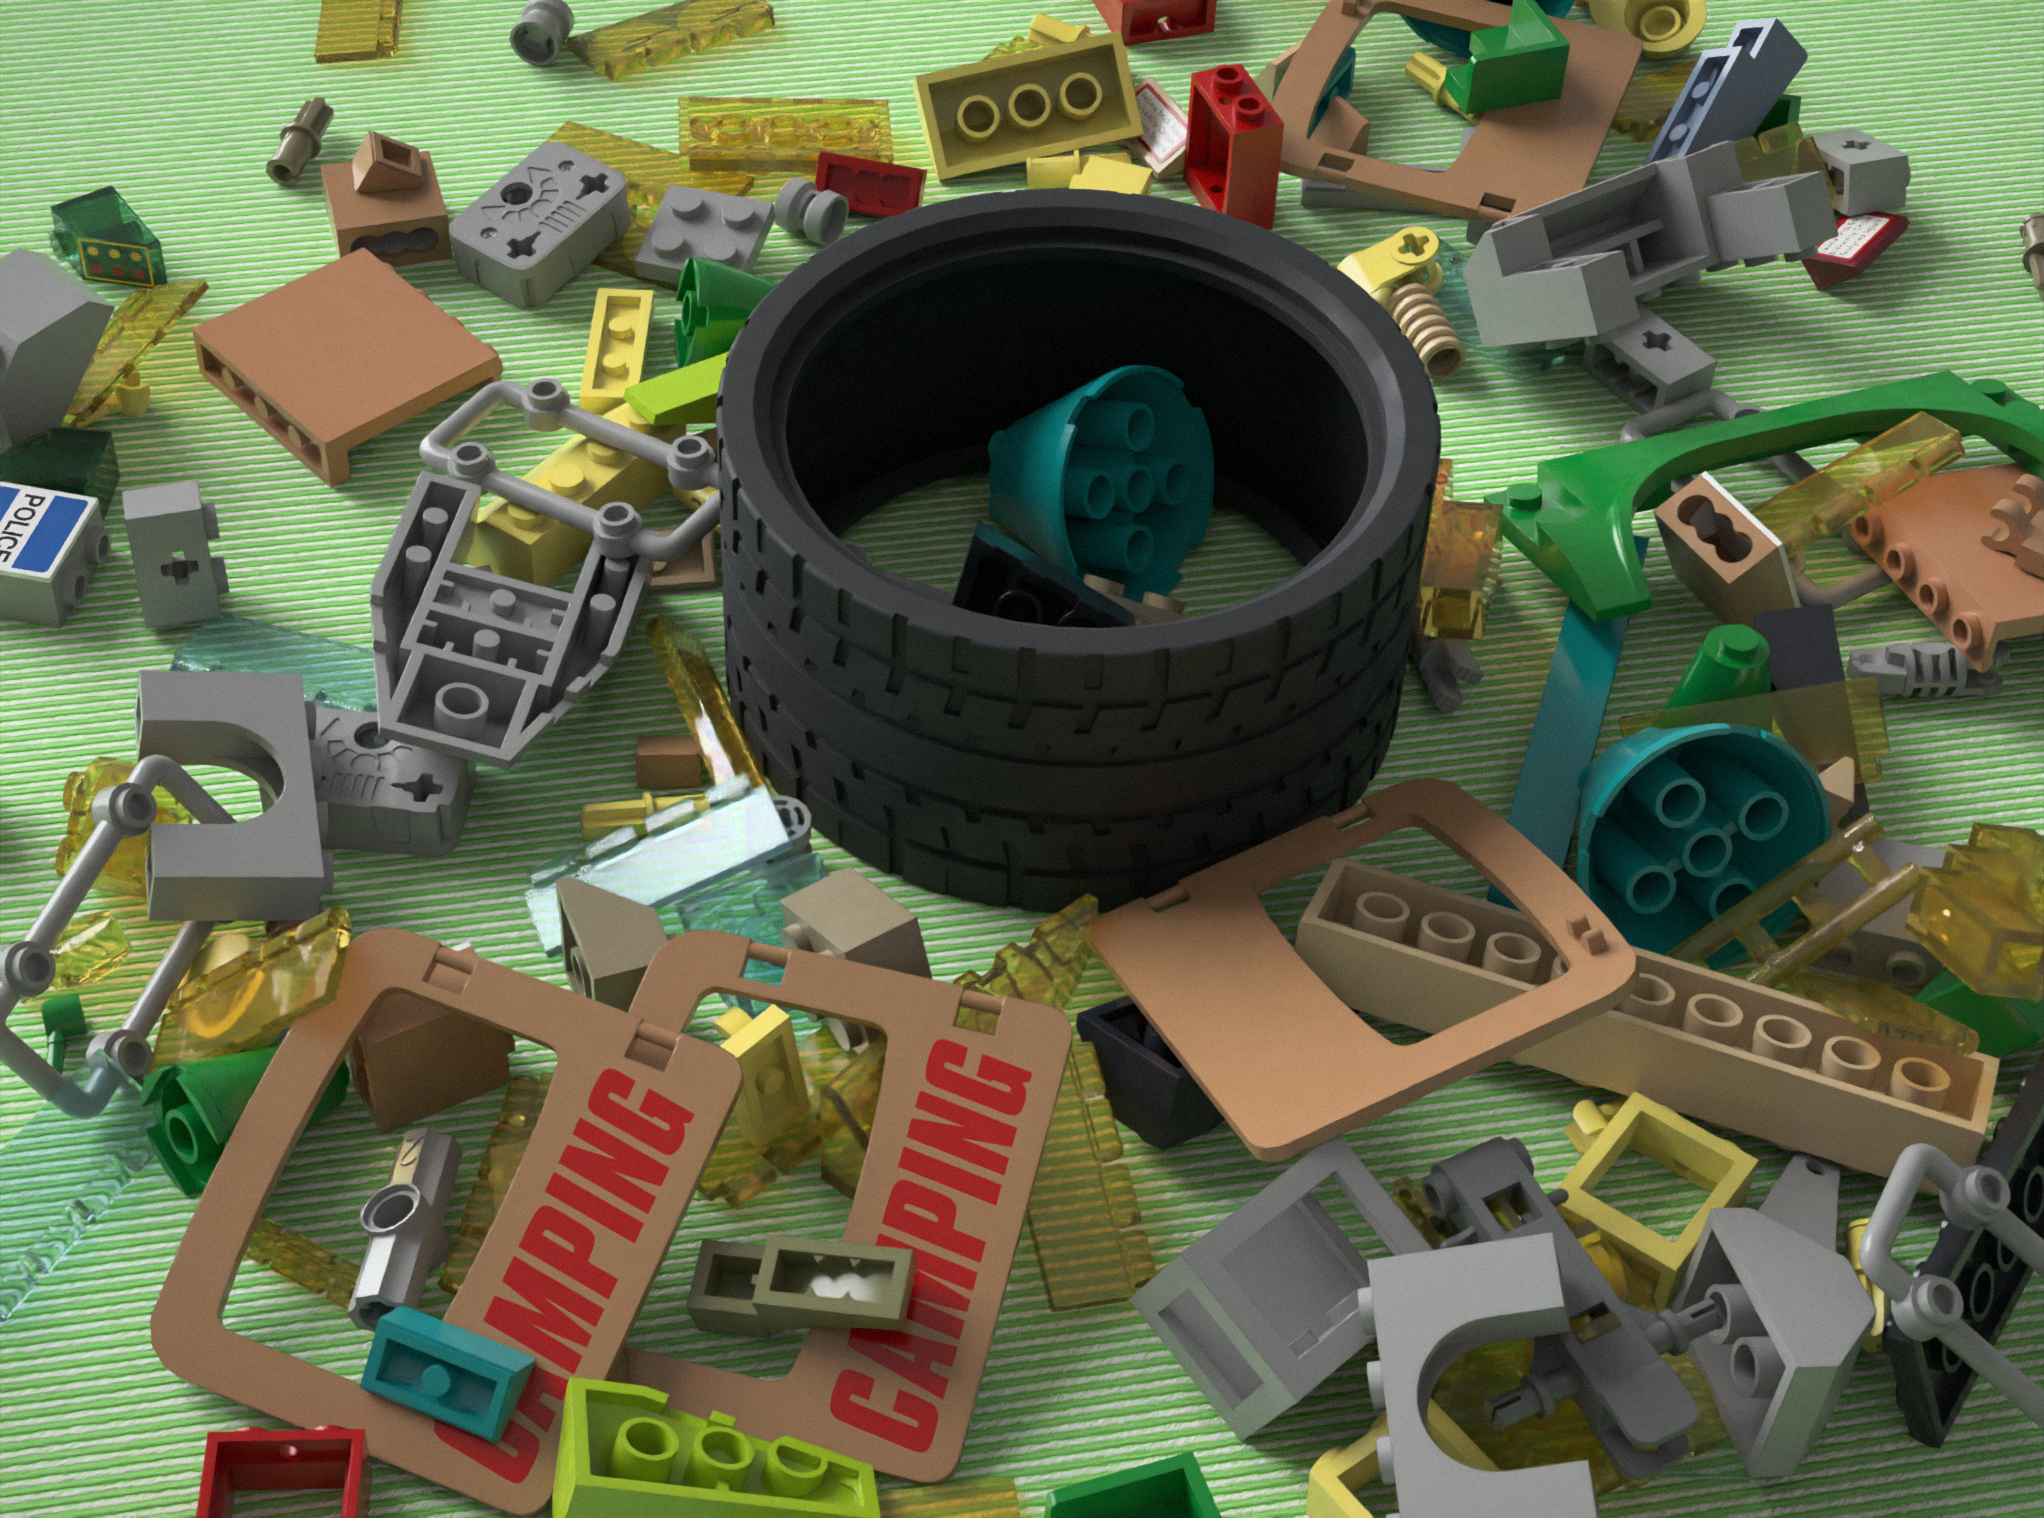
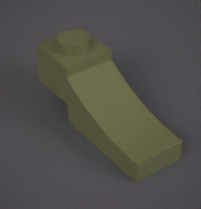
[686,1234,917,1339]

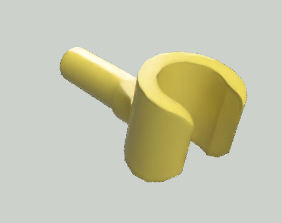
[70,370,150,430]
[1564,1095,1630,1156]

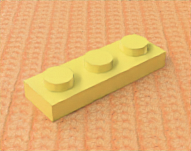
[579,288,655,415]

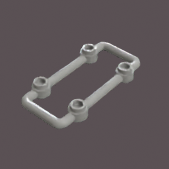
[419,378,720,562]
[1620,389,1893,610]
[0,754,238,1121]
[1859,1143,2044,1430]

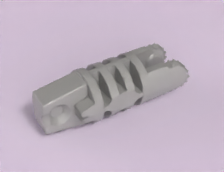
[1409,588,1484,714]
[1846,640,2011,697]

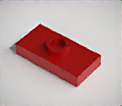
[815,151,927,218]

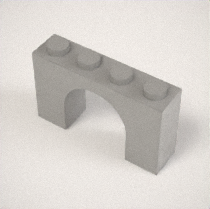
[134,670,334,921]
[1358,1232,1601,1518]

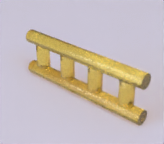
[1664,812,1927,989]

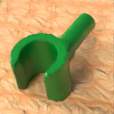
[41,993,87,1075]

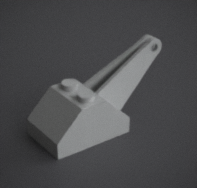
[0,248,115,462]
[1671,1152,1877,1477]

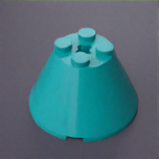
[988,365,1214,603]
[1577,723,1831,971]

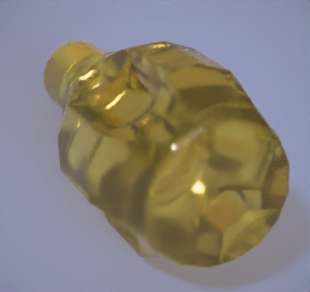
[20,910,133,1004]

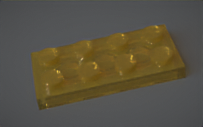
[678,97,894,176]

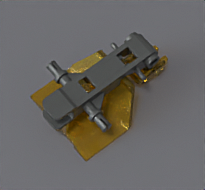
[1393,1136,1731,1498]

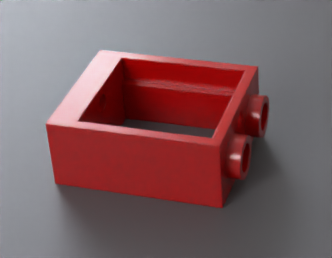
[1092,0,1217,46]
[1183,64,1284,230]
[196,1425,373,1518]

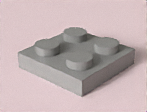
[634,184,775,284]

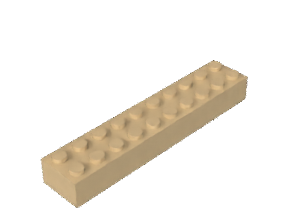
[1294,856,2000,1196]

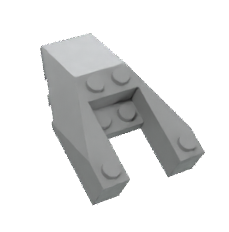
[369,470,661,770]

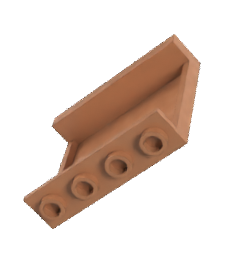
[192,247,503,488]
[1850,462,2044,673]

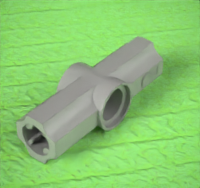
[347,1127,463,1332]

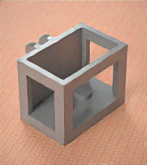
[1129,1135,1433,1441]

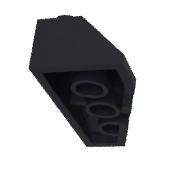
[1753,604,1874,836]
[1075,996,1359,1151]

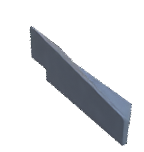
[1642,17,1808,166]

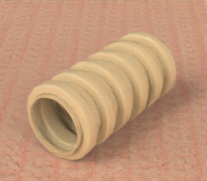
[1386,283,1466,380]

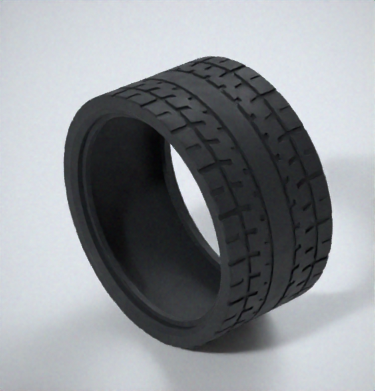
[716,188,1441,913]

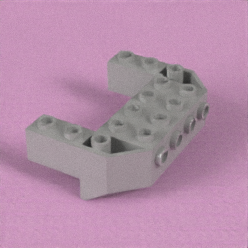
[1463,140,1839,353]

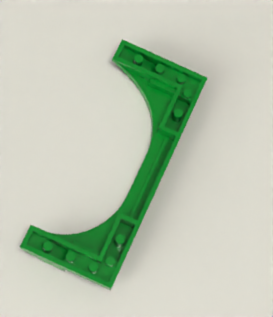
[1483,370,2044,622]

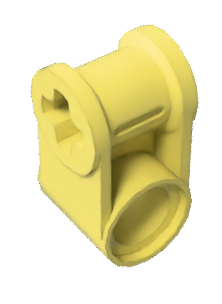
[1337,226,1444,310]

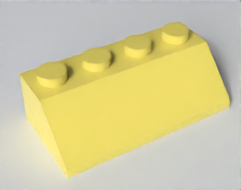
[912,31,1144,181]
[466,402,686,588]

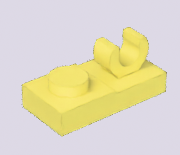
[712,1004,811,1150]

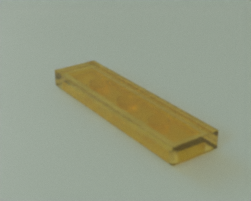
[645,613,773,814]

